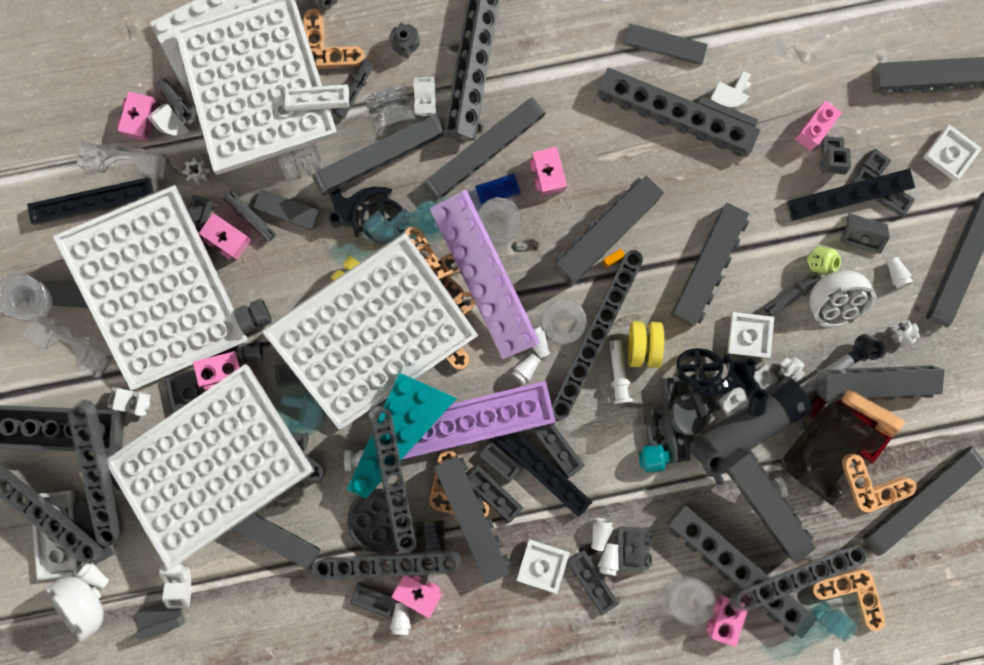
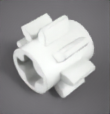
[182,158,210,185]
[891,320,920,346]
[778,356,805,381]

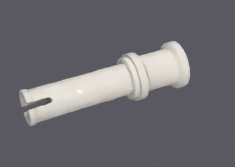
[608,340,633,404]

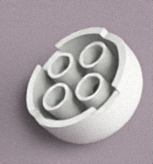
[809,270,877,328]
[44,576,104,642]

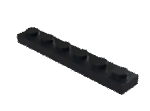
[786,168,915,221]
[27,177,154,225]
[493,432,593,518]

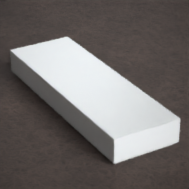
[284,84,349,111]
[717,364,779,417]

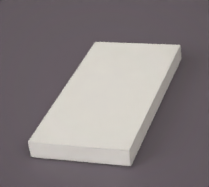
[32,490,80,580]

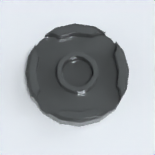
[669,393,706,436]

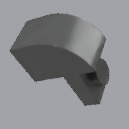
[819,136,851,175]

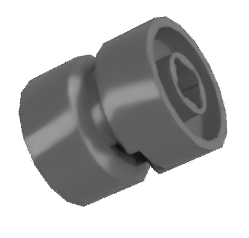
[234,298,272,334]

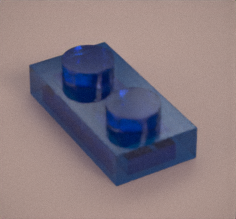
[475,173,521,207]

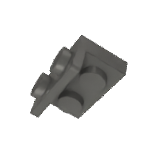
[618,526,653,572]

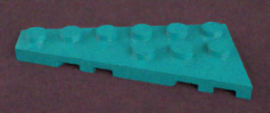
[347,372,457,498]

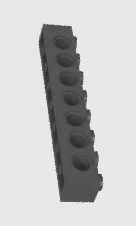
[444,0,499,142]
[596,67,761,157]
[666,504,818,639]

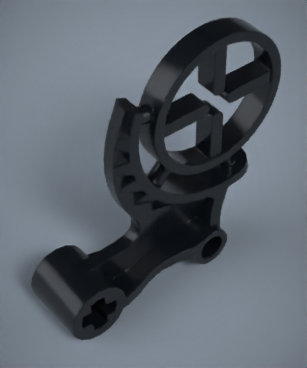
[328,186,406,244]
[676,348,769,417]

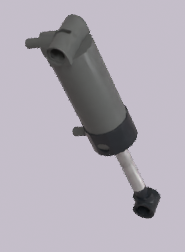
[689,334,885,485]

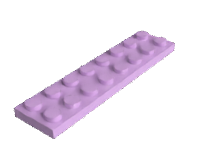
[429,190,540,359]
[402,381,556,460]

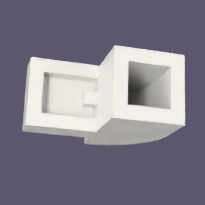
[710,71,751,111]
[414,77,436,116]
[147,104,197,135]
[107,387,151,416]
[159,564,191,609]

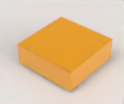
[601,249,625,268]

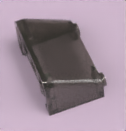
[781,402,886,506]

